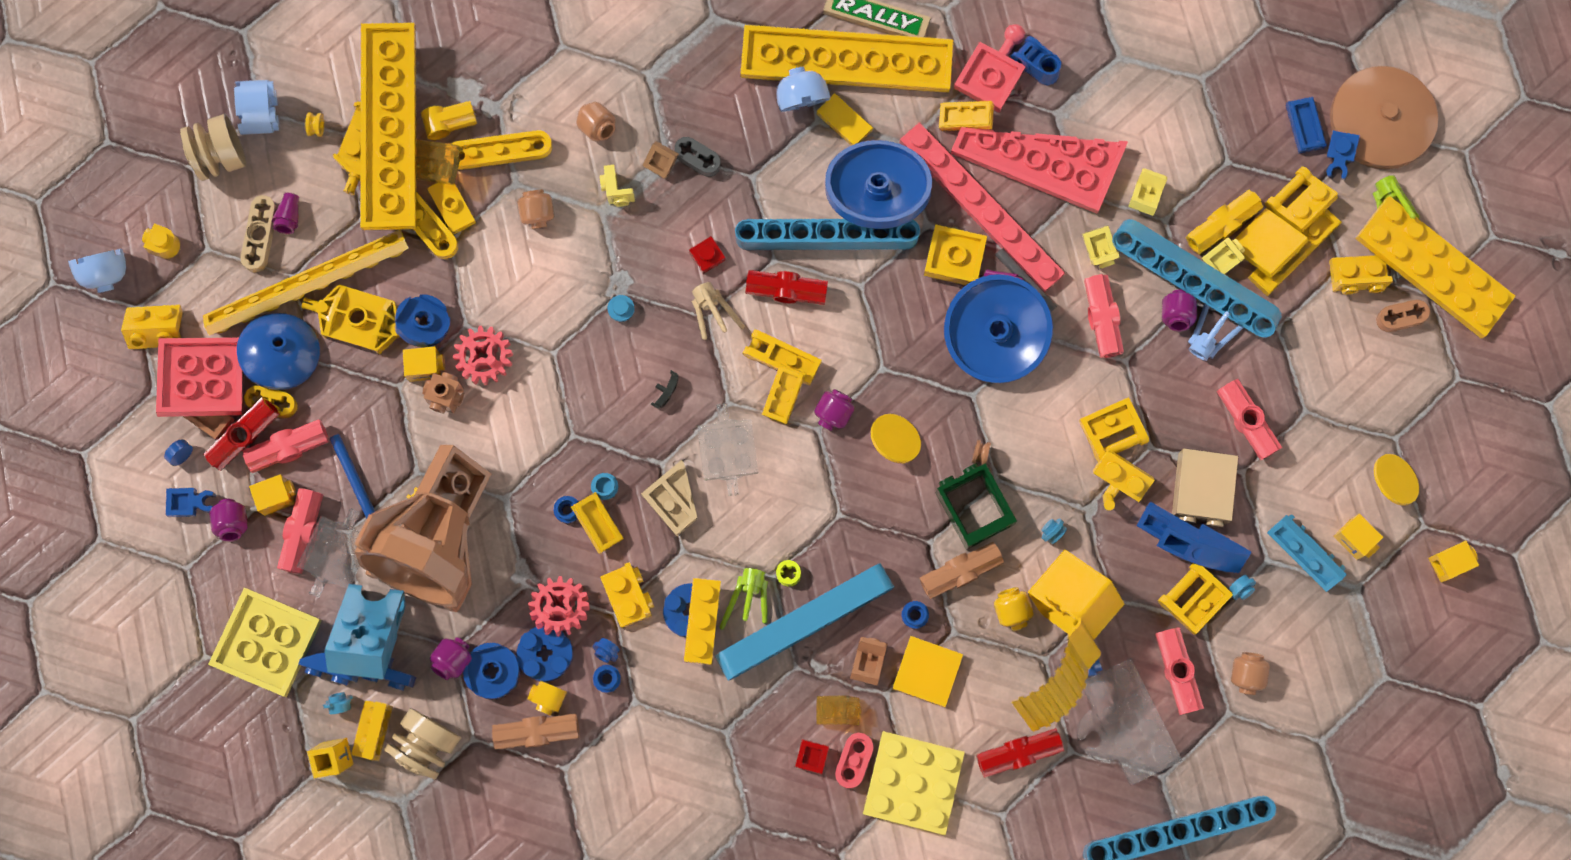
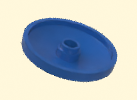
[825,140,932,229]
[944,274,1053,383]

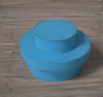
[607,295,635,322]
[591,473,618,500]
[1041,518,1067,544]
[1229,575,1256,600]

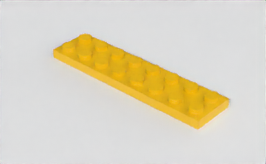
[360,23,416,230]
[740,25,953,93]

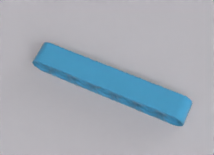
[735,219,920,250]
[1112,219,1282,338]
[714,563,894,681]
[1083,796,1276,860]

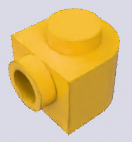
[142,223,181,259]
[527,681,567,716]

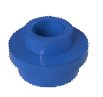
[553,496,578,523]
[901,601,929,629]
[593,638,620,663]
[593,665,621,693]

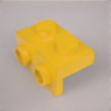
[121,305,183,349]

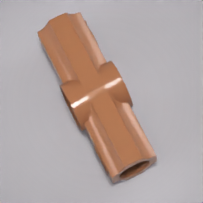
[919,541,1004,599]
[492,714,580,750]

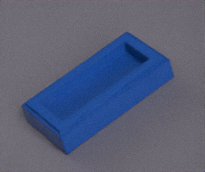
[1286,97,1327,154]

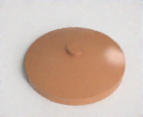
[1330,66,1438,169]

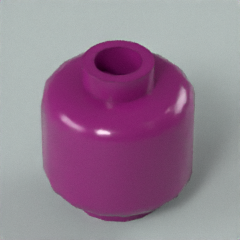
[1162,290,1197,331]
[814,389,854,431]
[210,498,248,541]
[429,637,472,680]

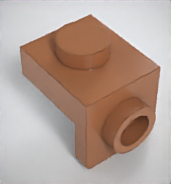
[850,637,887,685]

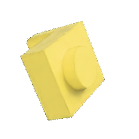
[600,165,635,207]
[1128,168,1168,216]
[1082,226,1120,268]
[1201,237,1245,274]

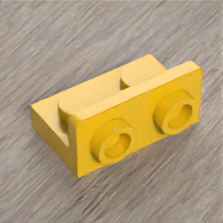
[1329,255,1393,295]
[600,562,654,628]
[352,700,393,761]

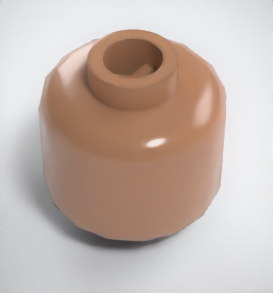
[576,102,616,141]
[517,189,554,229]
[1231,652,1270,695]

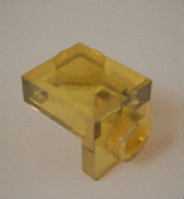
[816,696,862,725]

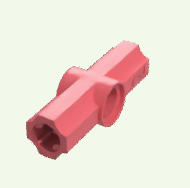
[1084,274,1124,358]
[1217,379,1282,460]
[242,419,329,473]
[277,488,323,574]
[1155,627,1204,715]

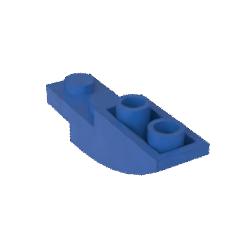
[1137,502,1251,573]
[298,652,417,691]

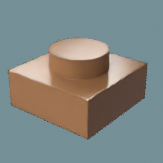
[642,141,679,179]

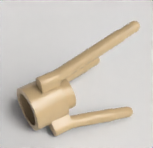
[692,282,745,340]

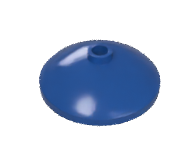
[237,313,320,390]

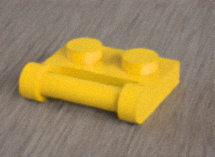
[1265,166,1338,233]
[1079,397,1149,462]
[1158,563,1233,635]

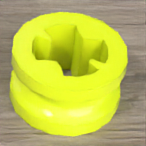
[776,560,801,587]

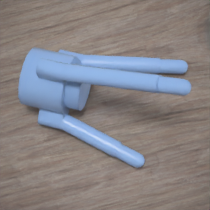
[1188,304,1244,361]

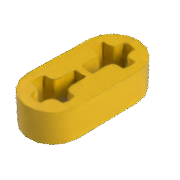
[244,386,298,419]

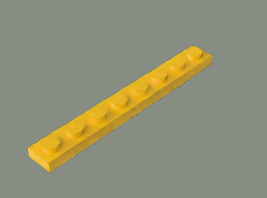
[203,229,409,336]

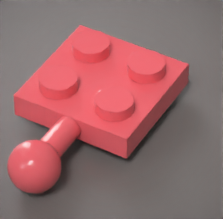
[954,24,1026,113]

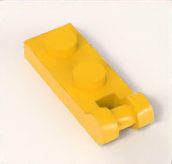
[742,329,822,386]

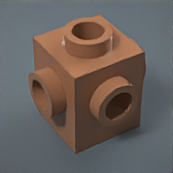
[422,372,464,414]

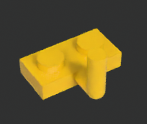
[1093,449,1155,511]

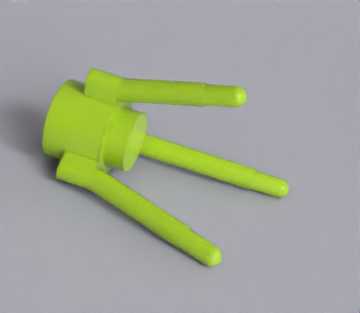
[1372,175,1420,219]
[719,568,768,630]

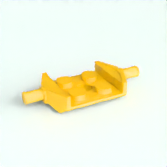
[333,101,361,195]

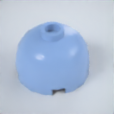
[776,67,830,112]
[68,248,126,293]

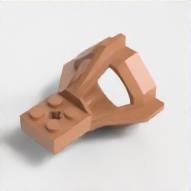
[354,445,491,612]

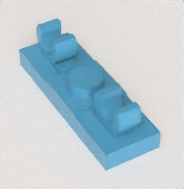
[1267,515,1347,592]

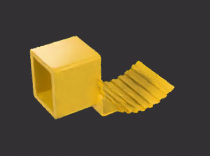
[1011,549,1124,732]

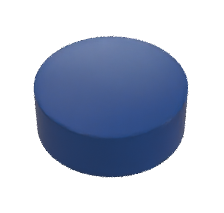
[164,439,193,466]

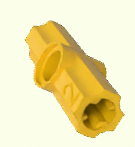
[1185,190,1263,255]

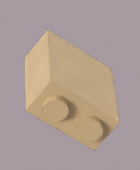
[1172,448,1238,528]

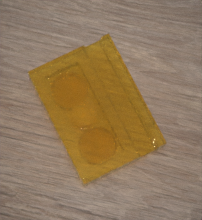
[416,139,463,185]

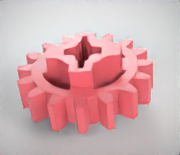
[453,326,513,385]
[528,576,590,637]

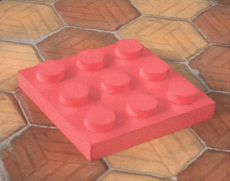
[156,337,243,417]

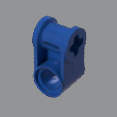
[1010,36,1061,85]

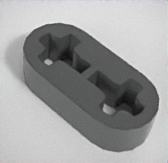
[675,137,721,177]

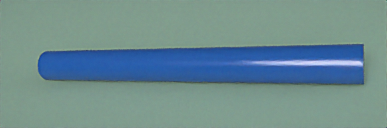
[329,434,375,519]

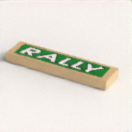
[823,0,931,37]

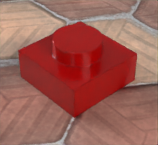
[689,236,726,274]
[795,739,829,774]

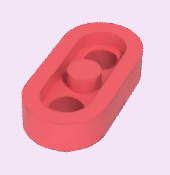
[835,733,873,788]

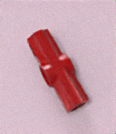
[745,270,828,305]
[204,397,280,471]
[976,728,1064,778]

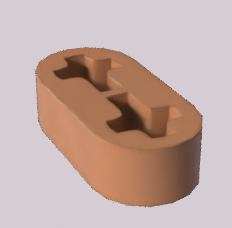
[1376,300,1430,332]

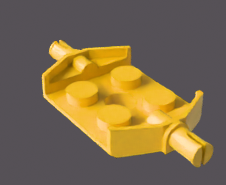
[302,285,400,354]

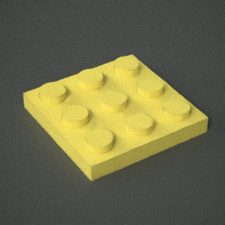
[208,588,322,697]
[863,731,965,835]

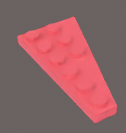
[950,127,1128,214]

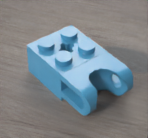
[325,584,405,679]

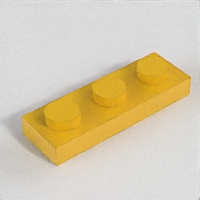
[684,578,721,665]

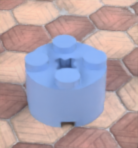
[234,80,279,135]

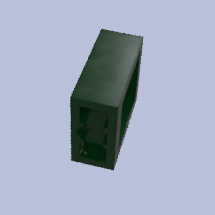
[935,463,1017,550]

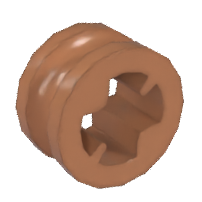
[972,439,991,465]

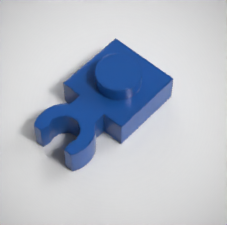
[1327,131,1360,180]
[166,488,216,517]

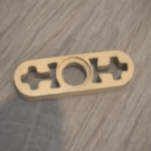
[240,195,277,273]

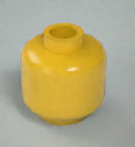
[994,587,1034,631]

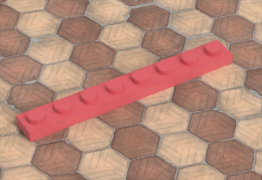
[899,123,1065,293]

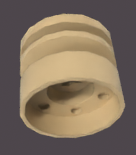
[180,113,246,181]
[384,708,461,780]

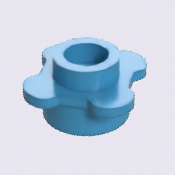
[323,692,353,715]

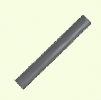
[995,248,1057,312]

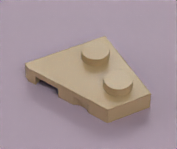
[641,460,698,536]

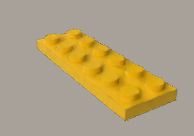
[1355,196,1515,339]

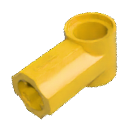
[421,101,477,140]

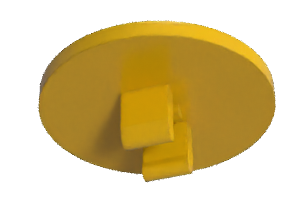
[870,414,921,463]
[1374,454,1419,506]

